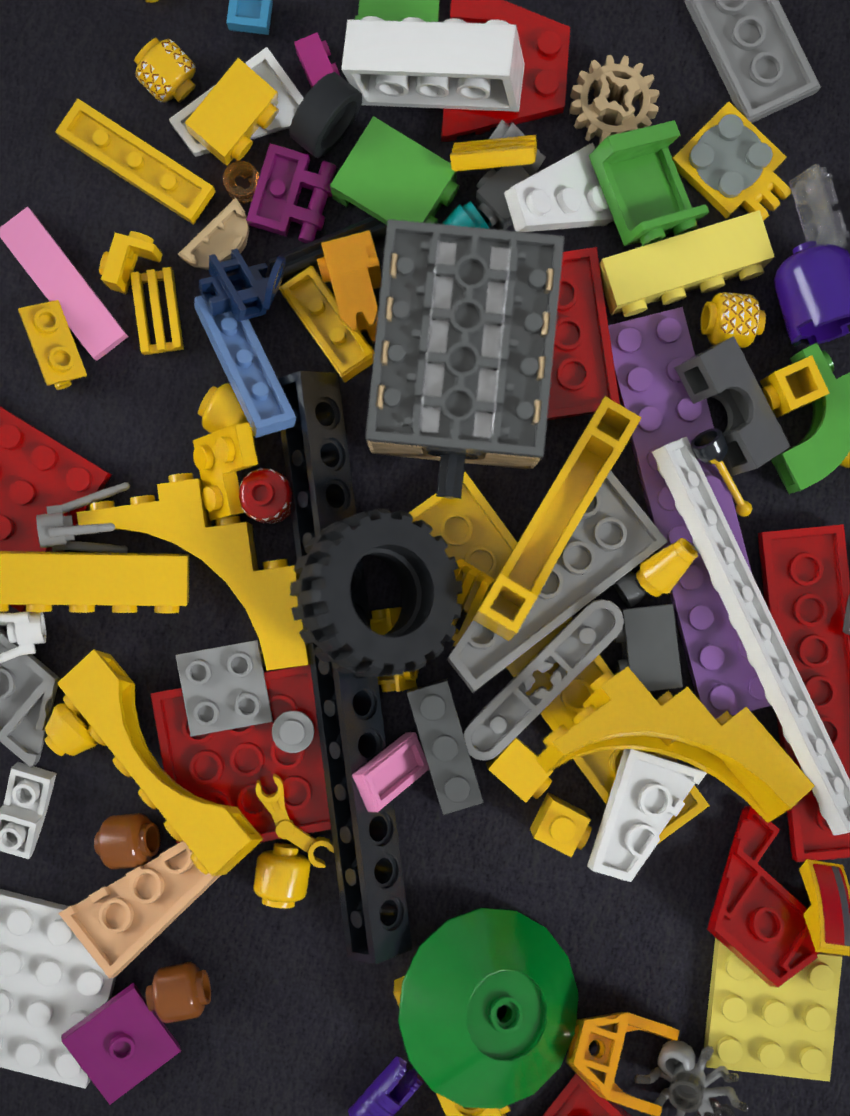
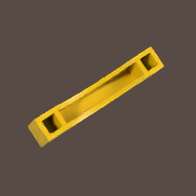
[472,396,642,641]
[57,649,263,876]

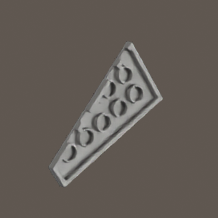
[447,470,668,693]

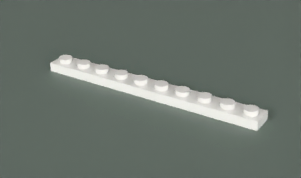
[652,436,850,836]

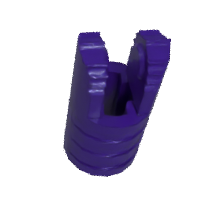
[348,1056,424,1116]

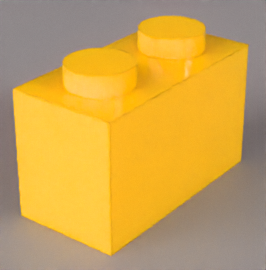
[185,58,279,166]

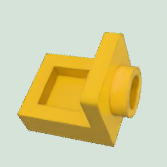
[99,231,163,294]

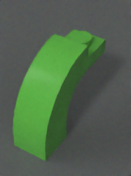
[771,343,850,494]

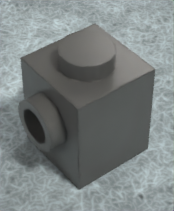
[475,165,530,231]

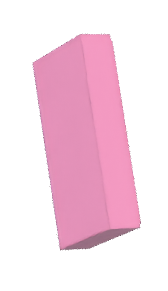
[352,732,429,812]

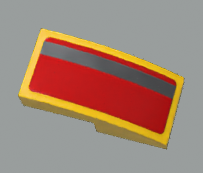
[799,859,850,956]

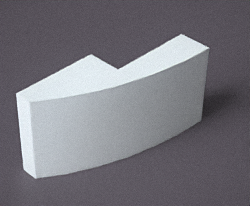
[0,762,56,859]

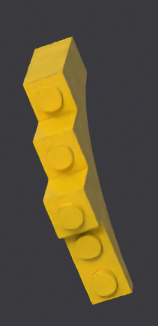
[77,473,310,671]
[536,666,815,823]

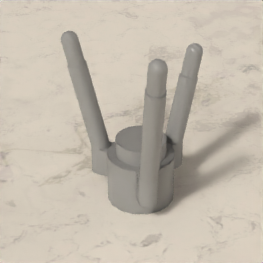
[36,482,130,553]

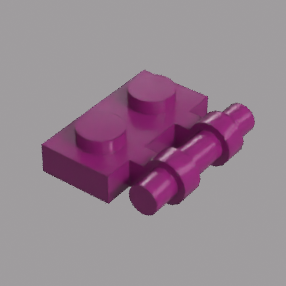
[246,143,337,243]

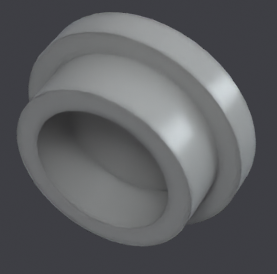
[272,710,314,753]

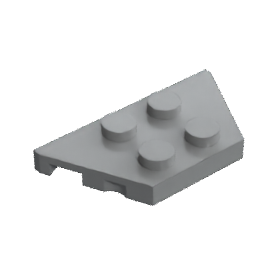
[0,627,60,767]

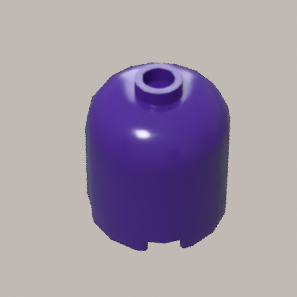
[774,241,850,347]

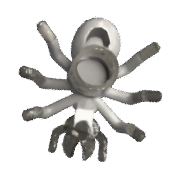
[634,1040,748,1116]

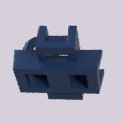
[199,248,286,322]

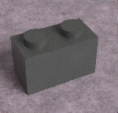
[614,604,683,691]

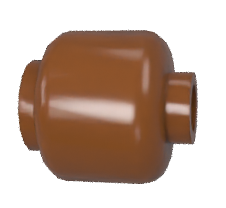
[94,813,160,869]
[146,962,211,1023]

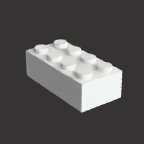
[341,16,525,112]

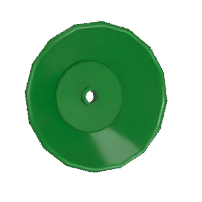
[398,908,578,1109]

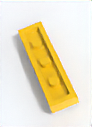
[55,98,216,225]

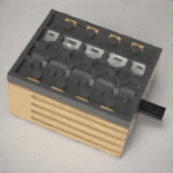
[366,219,564,499]

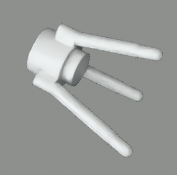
[0,612,46,663]

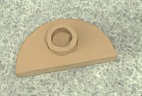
[178,198,249,270]

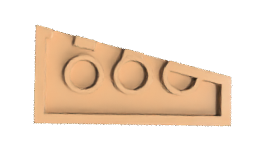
[58,841,221,979]

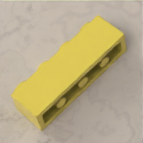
[599,210,775,317]

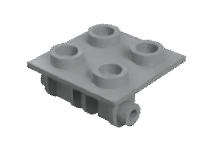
[175,640,273,736]

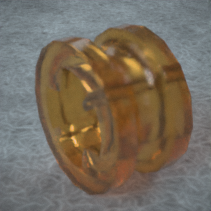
[223,161,259,203]

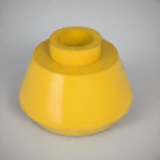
[45,703,98,756]

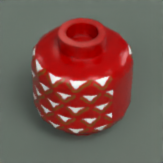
[239,468,292,524]

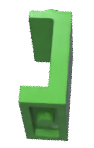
[330,116,460,225]
[589,120,709,246]

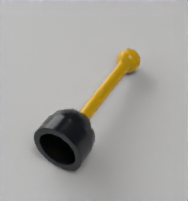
[690,428,752,517]

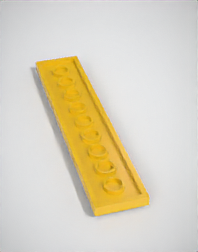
[409,472,710,844]

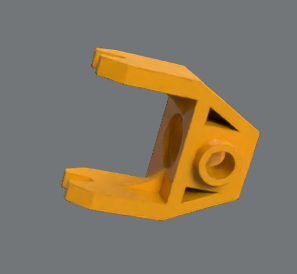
[317,230,382,344]
[565,1012,680,1116]

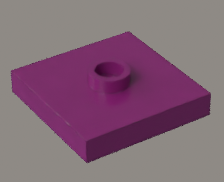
[61,983,181,1104]

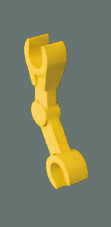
[256,773,334,868]

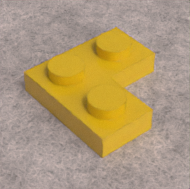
[193,422,258,521]

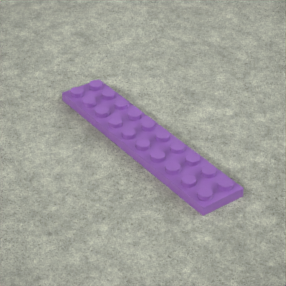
[608,307,772,719]

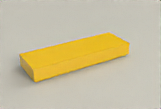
[279,265,374,383]

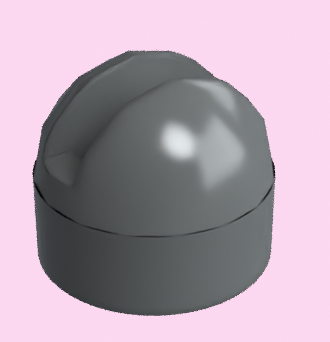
[613,572,648,608]

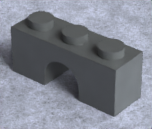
[674,336,790,476]
[407,678,483,815]

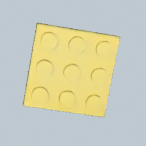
[704,938,842,1082]

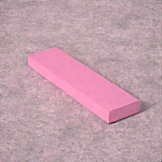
[0,206,129,361]

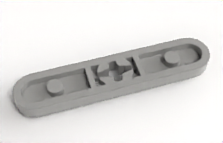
[464,599,624,761]

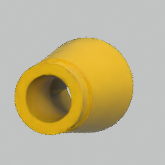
[636,538,698,597]

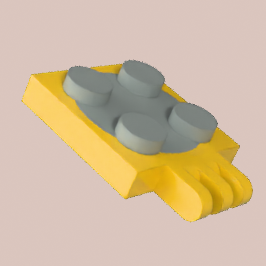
[672,101,791,221]

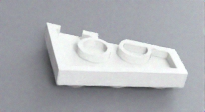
[169,47,304,157]
[504,143,614,232]
[587,749,707,882]

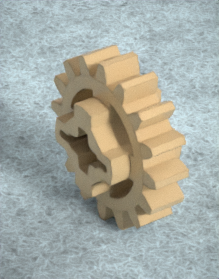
[569,55,659,143]

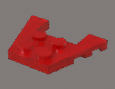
[441,0,570,142]
[707,805,820,987]

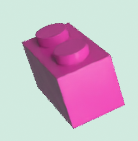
[294,32,340,88]

